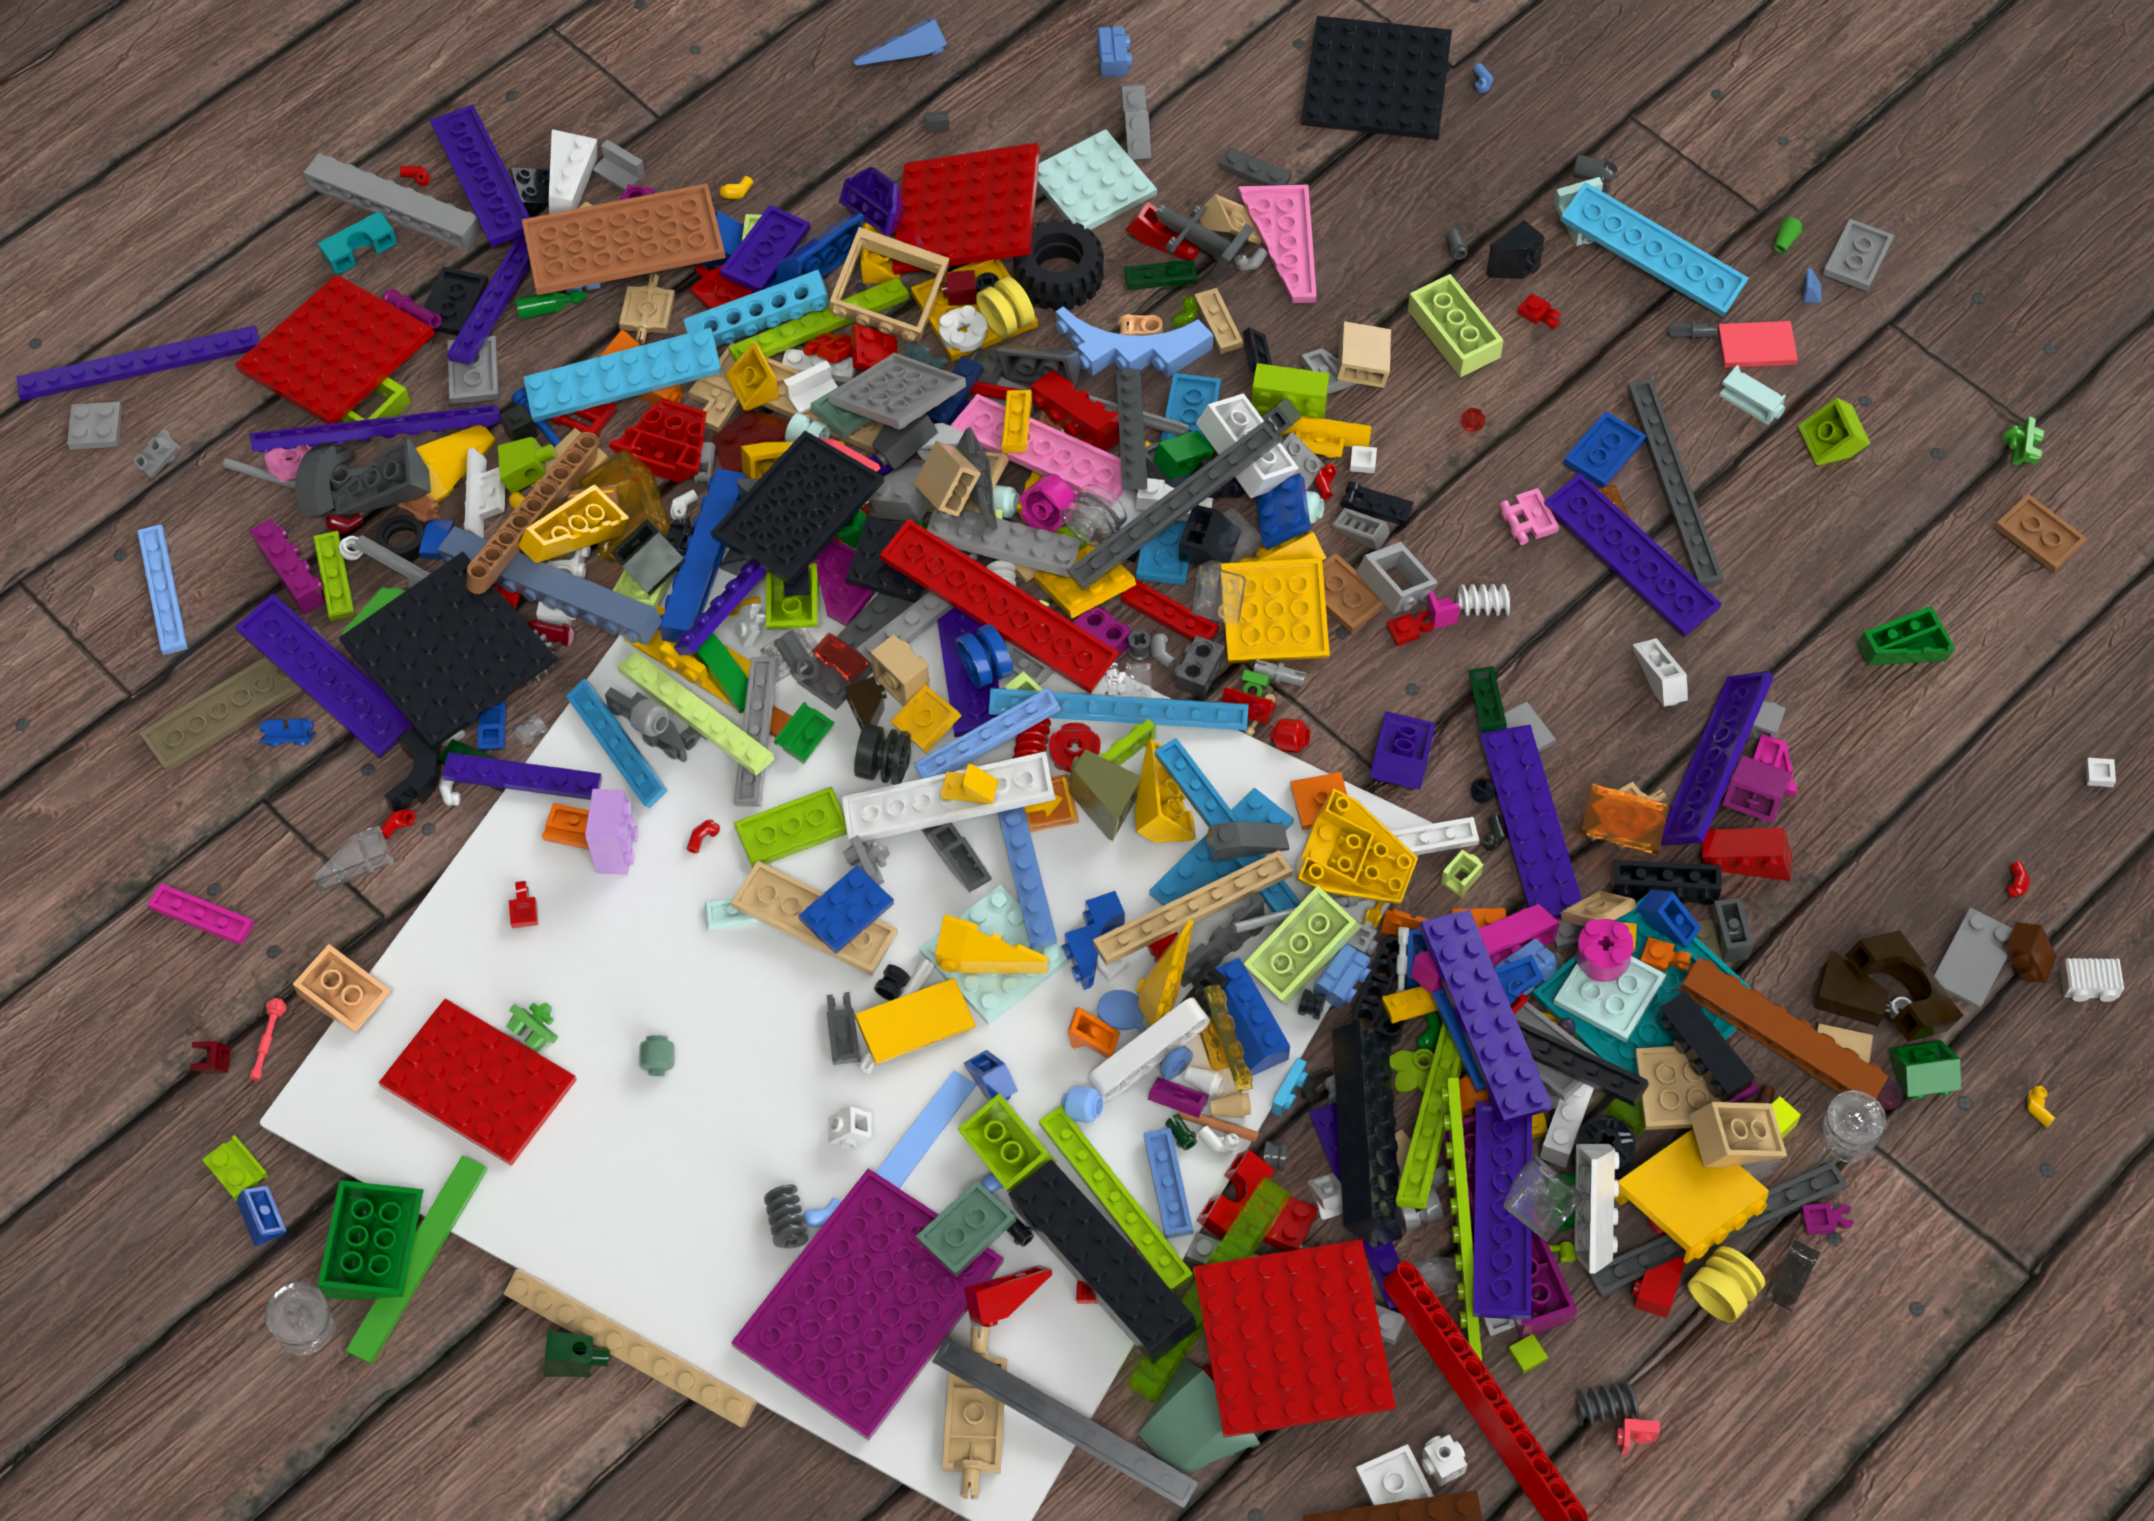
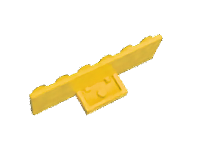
[624,605,751,713]

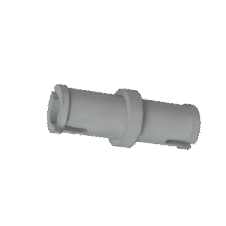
[1253,659,1306,688]

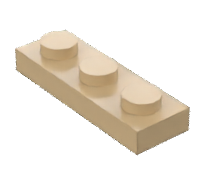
[1194,288,1243,354]

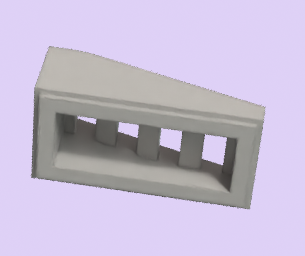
[1332,508,1390,550]

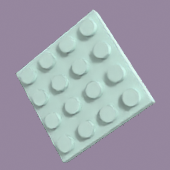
[1037,129,1157,230]
[919,885,1070,1025]

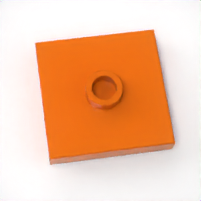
[1290,772,1347,830]

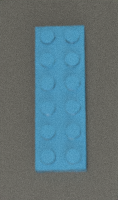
[1149,787,1294,906]

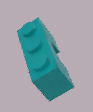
[317,211,398,275]

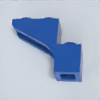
[1062,891,1125,990]

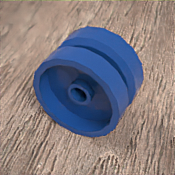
[955,623,1013,689]

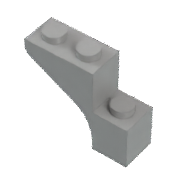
[1120,83,1151,160]

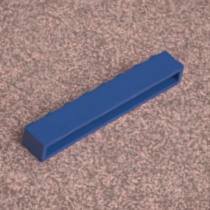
[658,468,746,643]

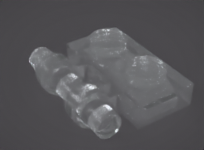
[1105,662,1151,698]

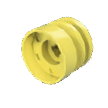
[1688,1246,1766,1323]

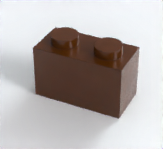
[2005,922,2057,983]

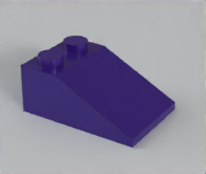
[1369,711,1436,790]

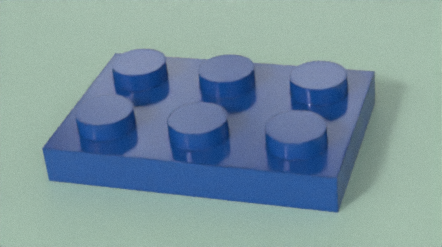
[1563,411,1647,489]
[1257,473,1311,549]
[799,865,894,954]

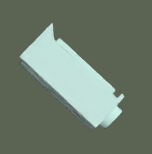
[1719,365,1786,425]

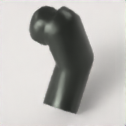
[1481,815,1506,851]

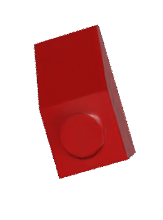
[1632,1256,1685,1318]

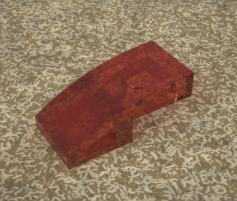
[812,632,870,683]

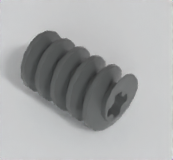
[764,1184,809,1249]
[1575,1382,1639,1426]

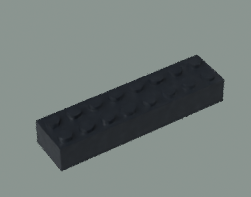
[1332,1020,1403,1248]
[1008,1160,1197,1364]

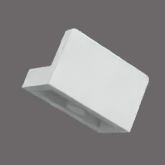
[783,360,838,414]

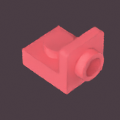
[1616,1418,1660,1455]

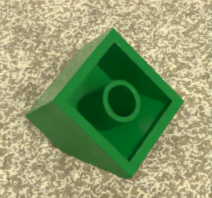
[1888,1040,1961,1099]

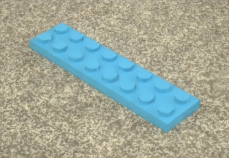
[1560,182,1749,317]
[523,328,722,423]

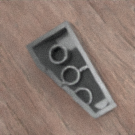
[956,427,997,530]
[334,439,431,517]

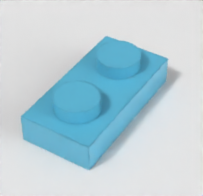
[1272,1057,1309,1117]

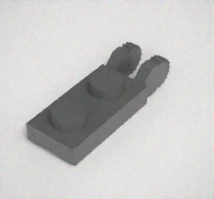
[827,992,860,1065]

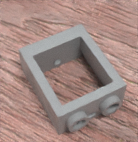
[1356,542,1438,614]

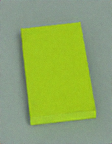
[734,786,847,868]

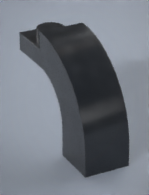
[384,727,441,812]

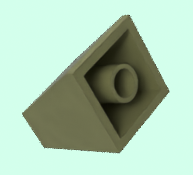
[1068,749,1142,841]

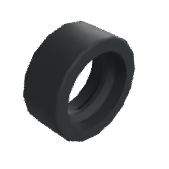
[376,515,424,562]

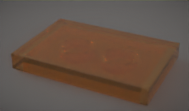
[1580,784,1670,855]

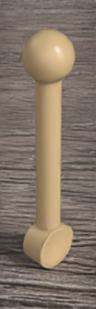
[1245,694,1275,736]

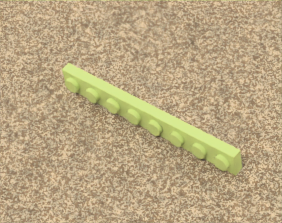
[617,651,775,776]

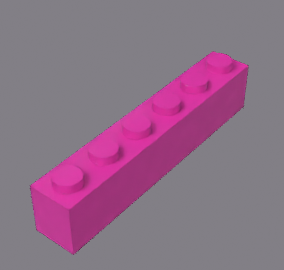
[1411,904,1560,995]

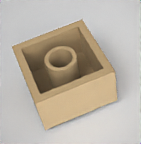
[870,635,930,707]

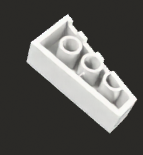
[549,129,597,214]

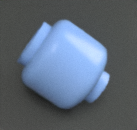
[1061,1085,1104,1123]

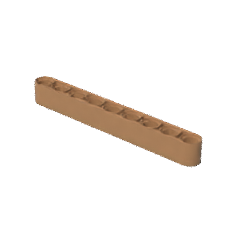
[466,432,599,594]

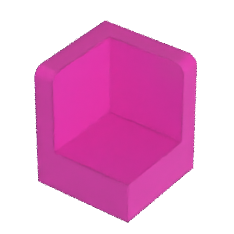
[1426,592,1460,628]

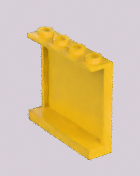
[1614,1129,1769,1264]

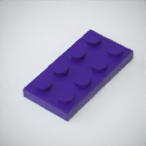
[720,205,811,292]

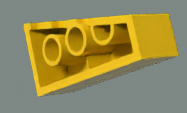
[518,484,629,563]

